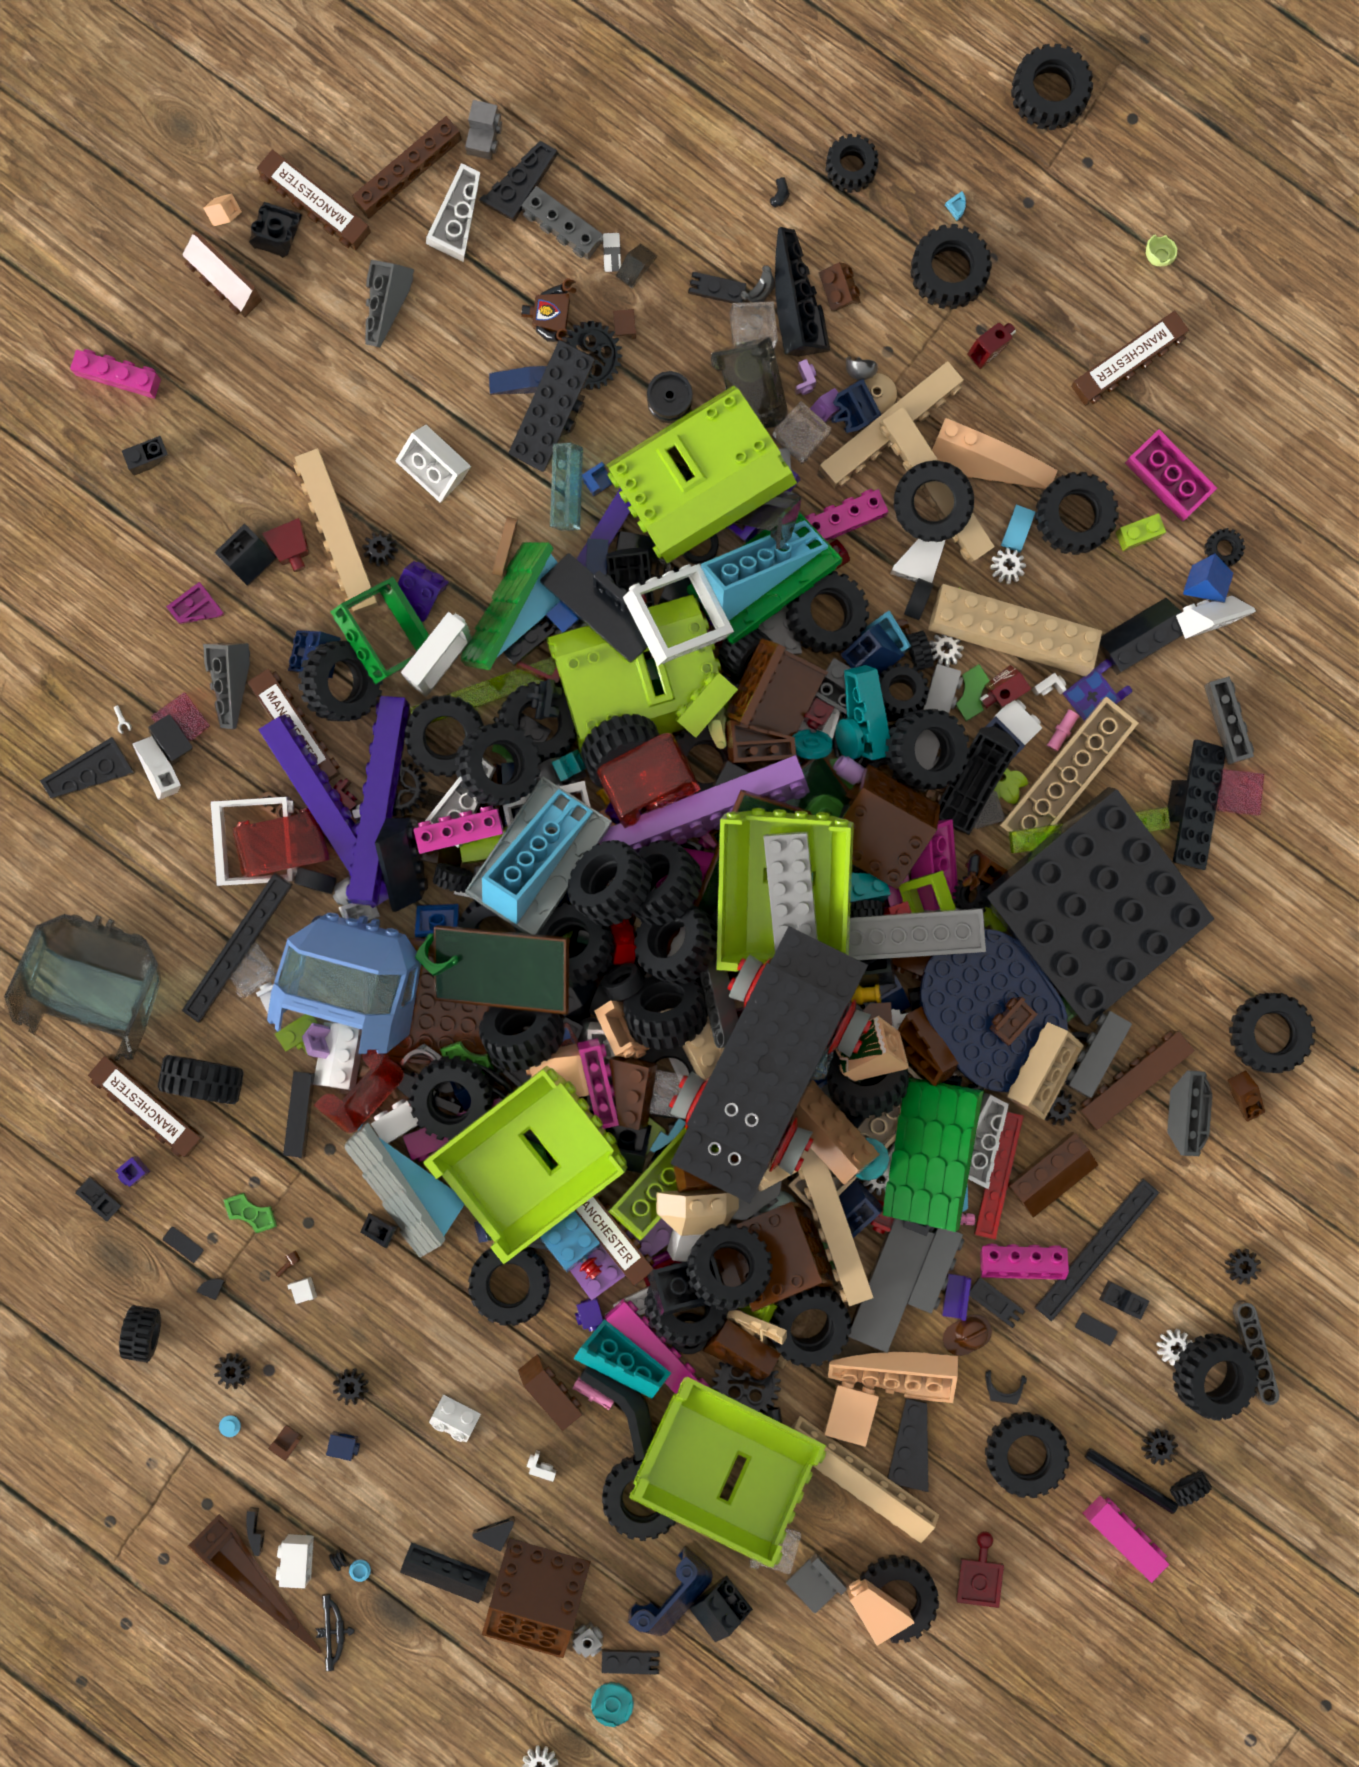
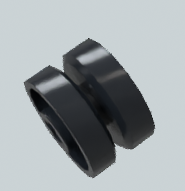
[647,371,693,423]

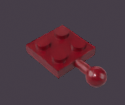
[956,1531,1004,1608]

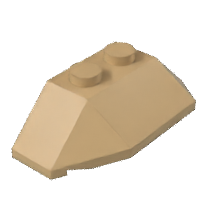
[656,1189,739,1236]

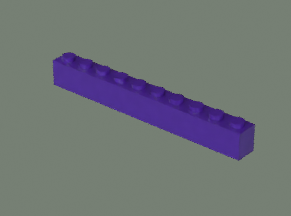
[346,696,410,906]
[258,714,389,909]

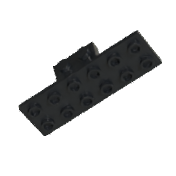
[509,340,595,472]
[540,553,648,663]
[1165,739,1225,870]

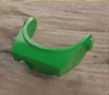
[415,933,459,976]

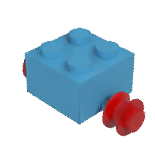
[540,1211,603,1280]

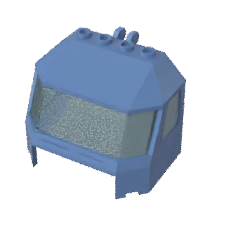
[267,913,421,1054]

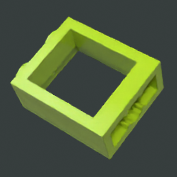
[899,870,956,913]

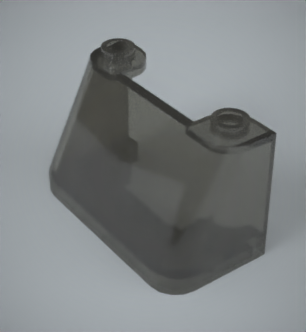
[711,337,788,429]

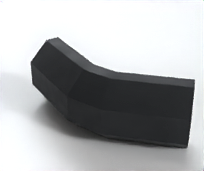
[606,548,655,659]
[938,727,1018,835]
[580,1366,654,1461]

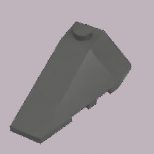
[365,260,414,348]
[203,643,250,729]

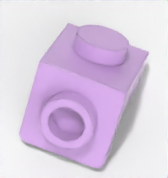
[795,359,816,395]
[302,1023,331,1059]

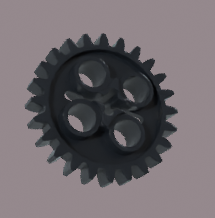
[562,321,623,390]
[712,1362,781,1414]

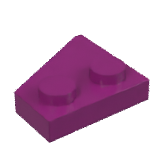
[166,582,225,624]

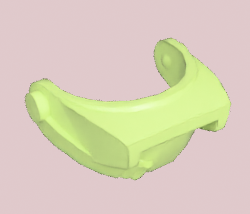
[708,707,730,749]

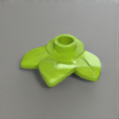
[990,768,1028,804]

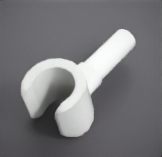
[114,705,132,734]

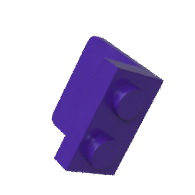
[398,561,449,622]

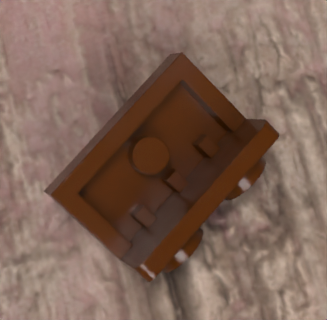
[819,262,861,312]
[989,997,1037,1046]

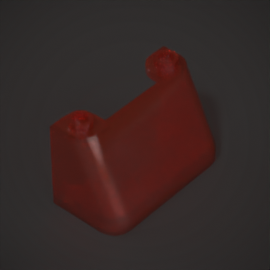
[597,733,701,828]
[232,808,330,877]
[314,1049,404,1133]

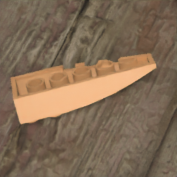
[932,418,1058,489]
[828,1352,958,1403]

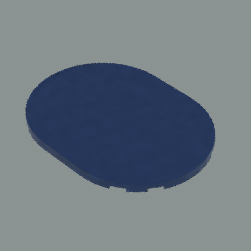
[920,929,1068,1092]

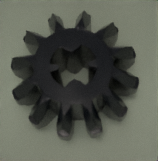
[362,531,398,567]
[1045,1090,1076,1125]
[1225,1248,1261,1285]
[214,1353,251,1389]
[333,1368,369,1405]
[1141,1428,1178,1466]

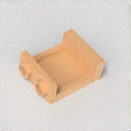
[594,1000,650,1059]
[823,1381,879,1447]

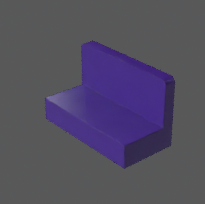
[942,1273,971,1321]

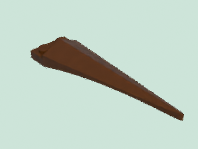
[187,1514,322,1654]

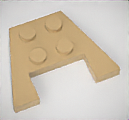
[727,1310,787,1369]

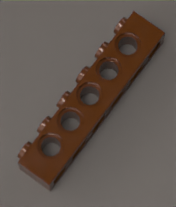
[352,116,462,219]

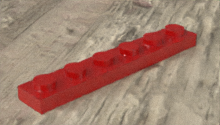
[974,1112,1023,1240]

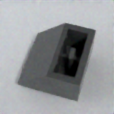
[815,658,851,715]

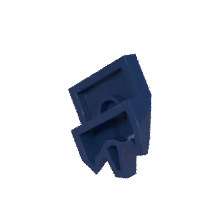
[831,379,881,433]

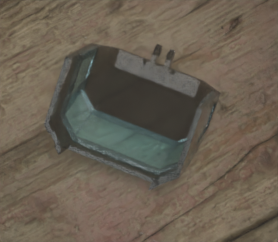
[4,914,161,1061]

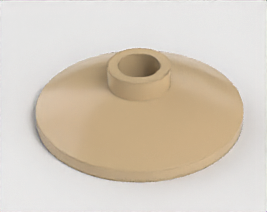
[864,373,897,414]

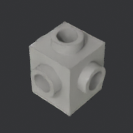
[572,1622,604,1658]

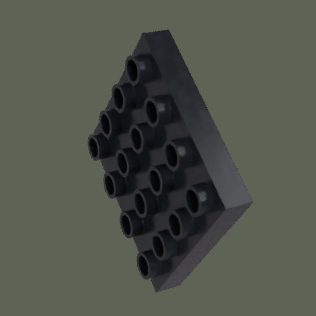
[979,787,1214,1026]

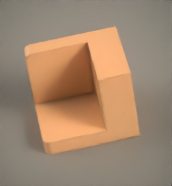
[204,193,242,226]

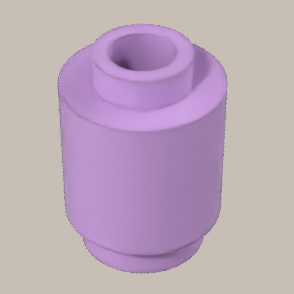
[833,755,865,785]

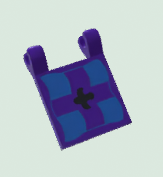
[1062,659,1132,721]

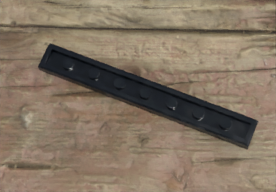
[182,873,293,1023]
[1035,1178,1160,1322]

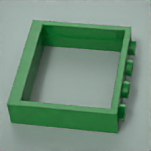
[331,577,430,684]

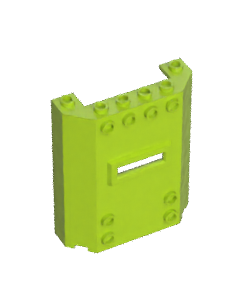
[606,385,797,563]
[546,595,728,756]
[717,808,854,972]
[423,1066,627,1264]
[629,1377,826,1567]

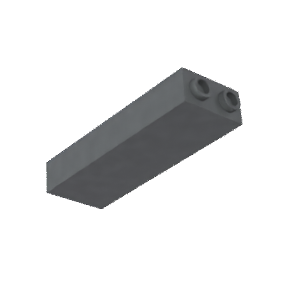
[847,1218,935,1353]

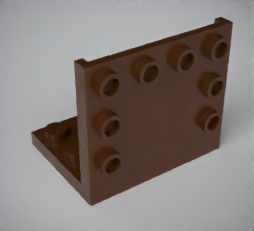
[724,638,828,736]
[842,764,941,890]
[729,1201,839,1312]
[482,1538,591,1658]

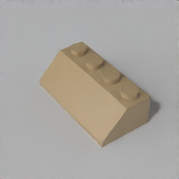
[1007,1022,1084,1120]

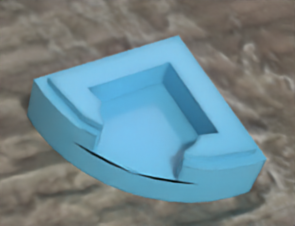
[945,191,966,221]

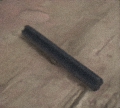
[1084,1448,1179,1514]

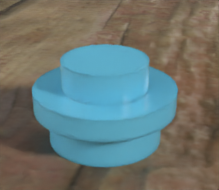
[219,1415,241,1437]
[349,1559,371,1582]

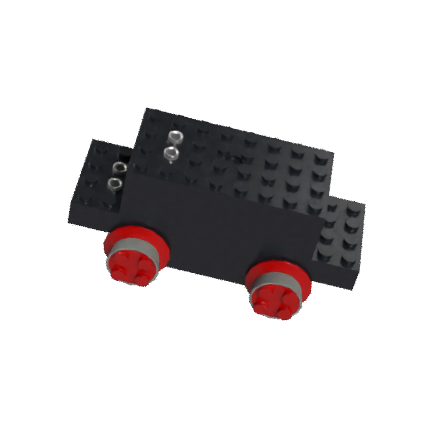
[669,926,872,1204]

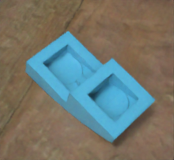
[1001,504,1035,553]
[650,1117,686,1152]

